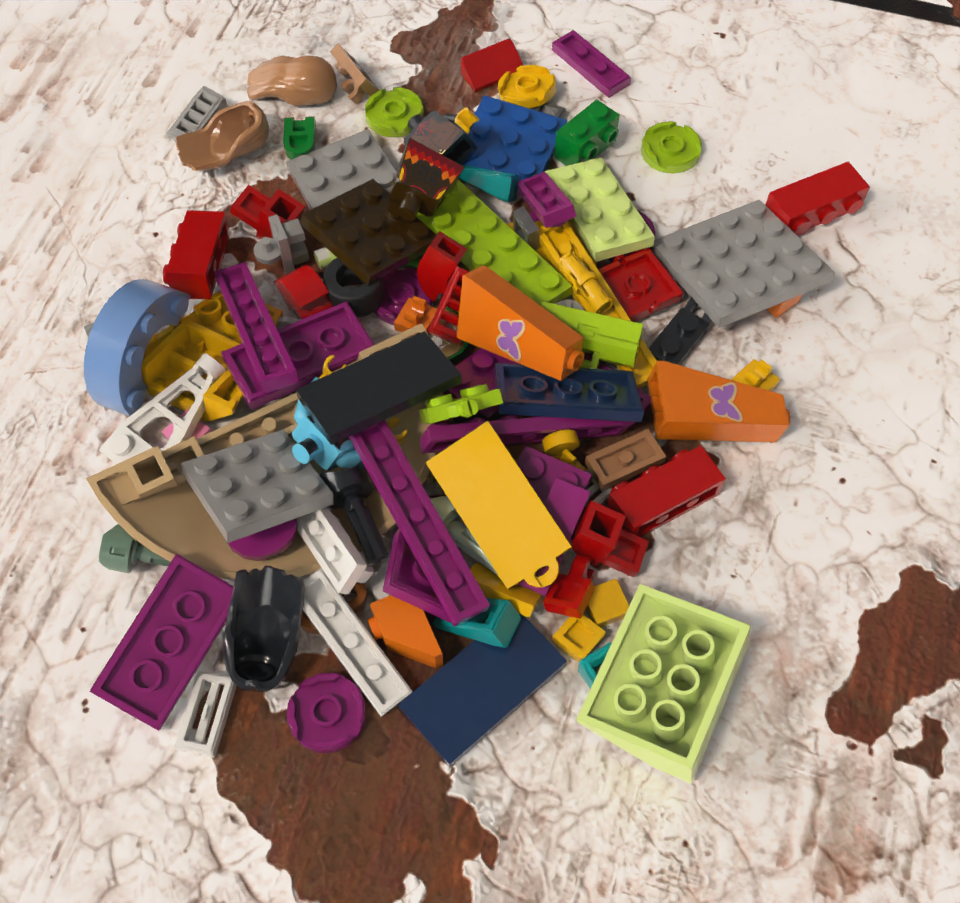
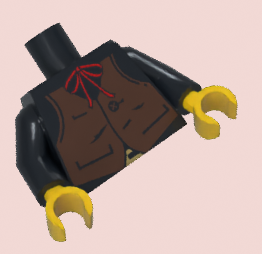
[403,107,480,164]

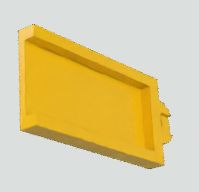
[425,421,572,589]

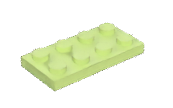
[545,157,655,262]

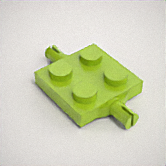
[418,384,503,424]

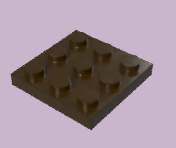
[300,179,436,286]

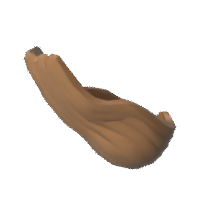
[247,55,337,106]
[175,101,269,171]

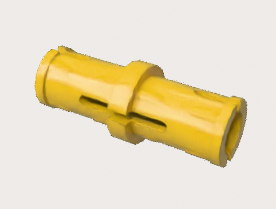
[558,251,614,314]

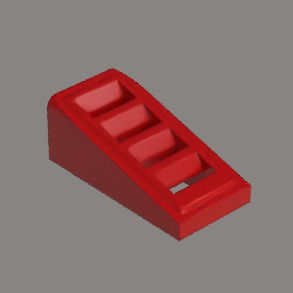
[427,267,469,346]

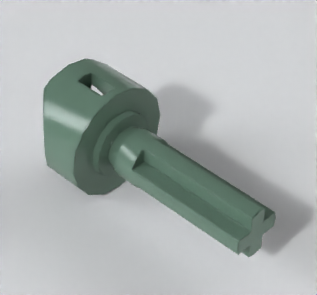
[99,524,170,573]

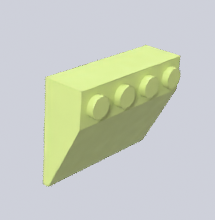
[576,584,751,784]

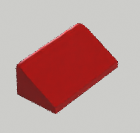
[461,38,523,92]

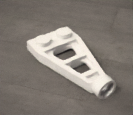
[99,353,226,464]

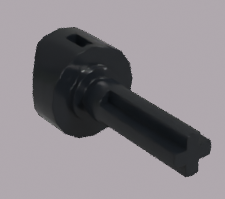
[319,460,389,565]

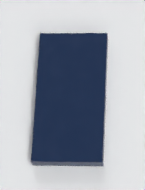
[494,363,644,422]
[398,614,567,768]

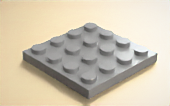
[651,200,835,328]

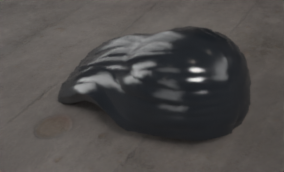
[224,566,305,692]

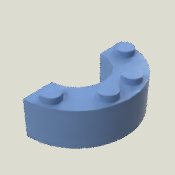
[84,279,191,417]

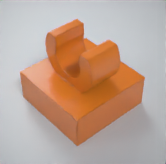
[394,296,437,335]

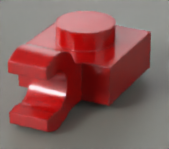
[543,555,595,619]

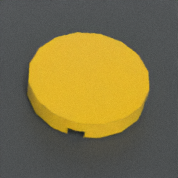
[498,65,556,109]

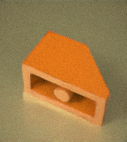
[367,595,444,669]

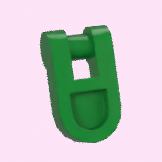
[283,116,316,160]

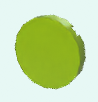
[365,87,424,137]
[641,121,702,174]

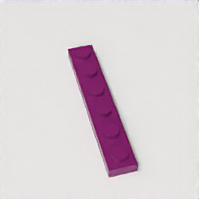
[213,262,299,393]
[419,415,634,454]
[349,420,490,627]

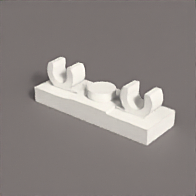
[297,506,375,594]

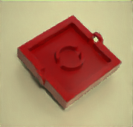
[598,248,683,322]

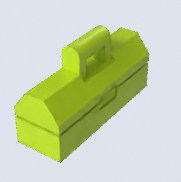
[541,301,644,369]

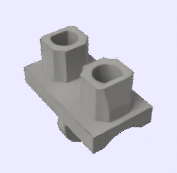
[254,214,310,274]

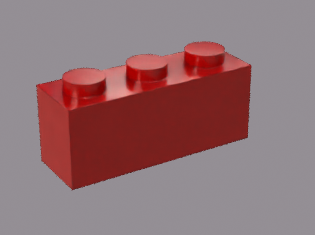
[765,161,870,235]
[163,210,230,300]
[607,445,726,537]

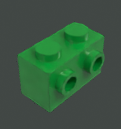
[554,99,620,166]

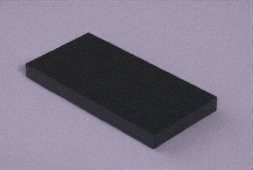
[296,331,462,445]

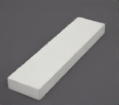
[303,568,413,717]

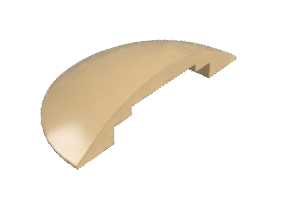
[86,323,443,581]

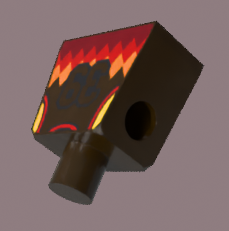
[391,138,465,221]

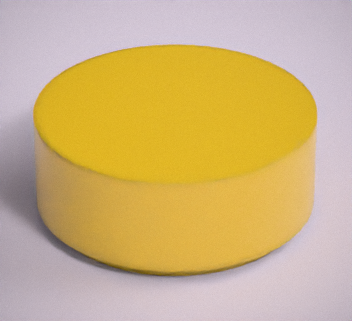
[542,429,580,455]

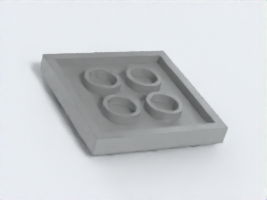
[286,129,397,210]
[181,429,333,543]

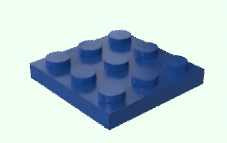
[461,95,567,181]

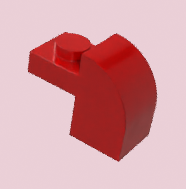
[230,185,305,239]
[417,231,467,302]
[273,265,333,320]
[571,500,649,577]

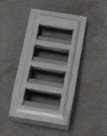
[167,86,228,141]

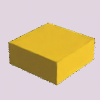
[586,579,629,628]
[552,614,606,663]

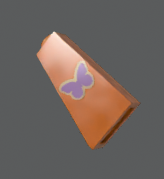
[457,265,584,381]
[647,361,791,442]

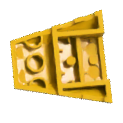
[141,291,283,422]

